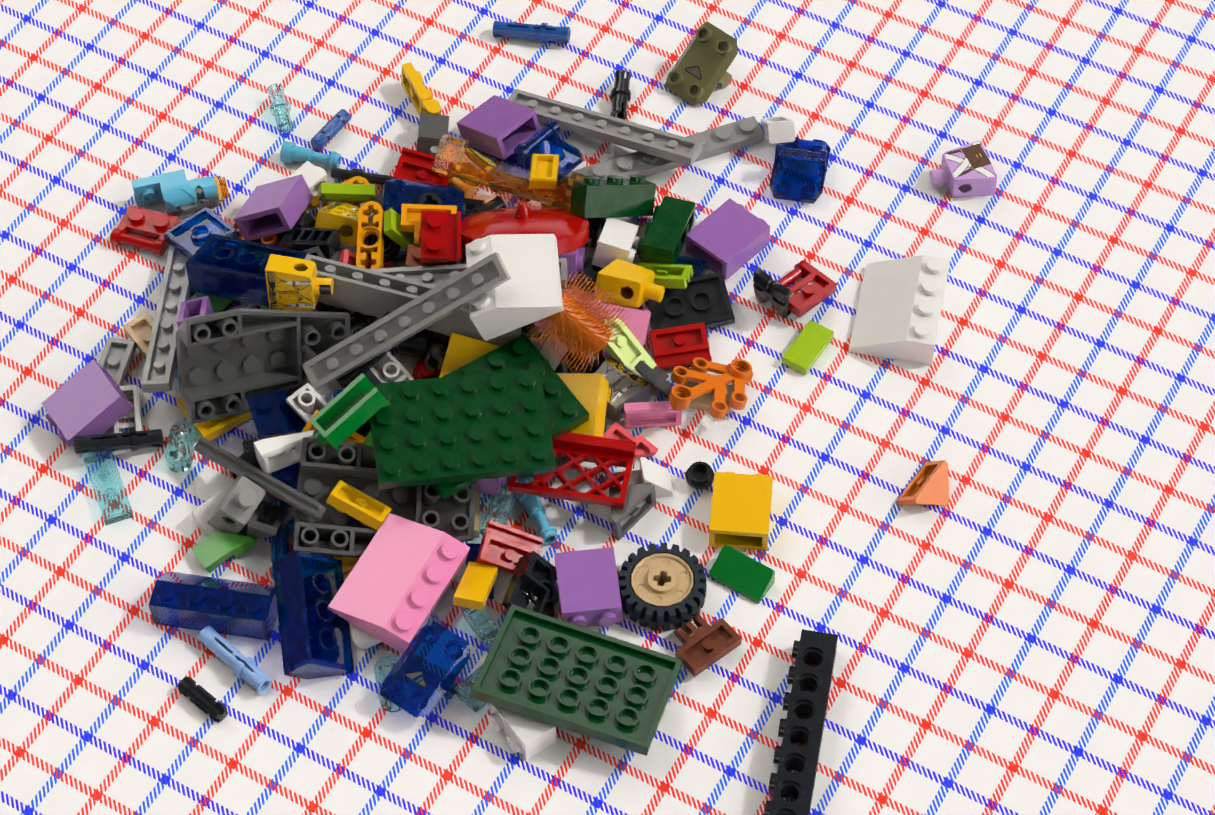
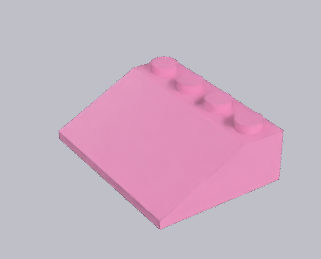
[327,513,470,655]

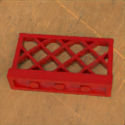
[508,432,636,509]

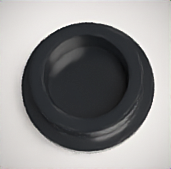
[686,461,714,489]

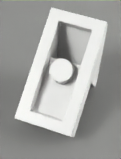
[612,457,673,498]

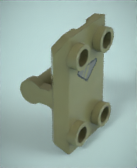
[665,21,738,106]

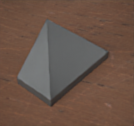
[609,483,657,540]
[246,501,289,539]

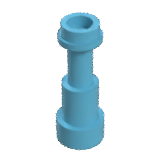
[280,141,341,169]
[515,482,558,545]

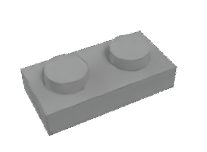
[98,337,136,386]

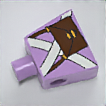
[929,140,997,198]

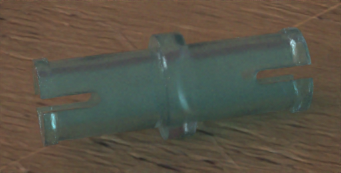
[267,83,294,134]

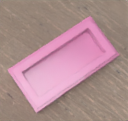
[624,401,682,428]

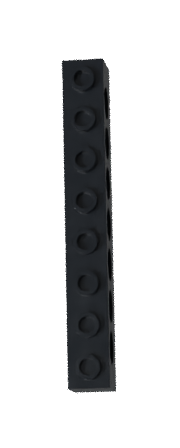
[764,629,838,815]

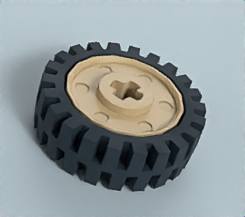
[618,543,707,631]

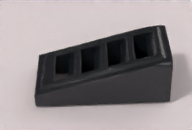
[279,227,341,260]

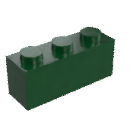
[570,175,656,218]
[637,196,696,264]

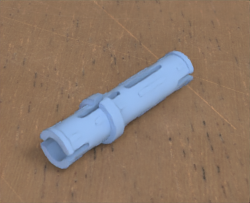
[198,626,272,694]

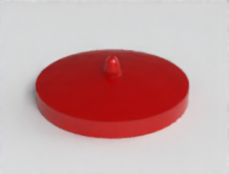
[461,201,589,255]

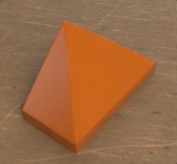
[895,460,949,506]

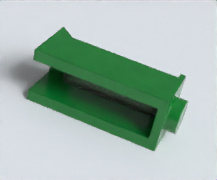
[309,373,391,451]

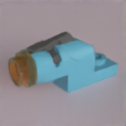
[131,169,229,214]

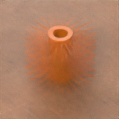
[526,270,629,374]

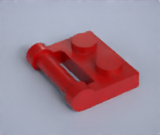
[110,205,180,256]
[768,260,837,318]

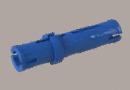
[493,21,571,43]

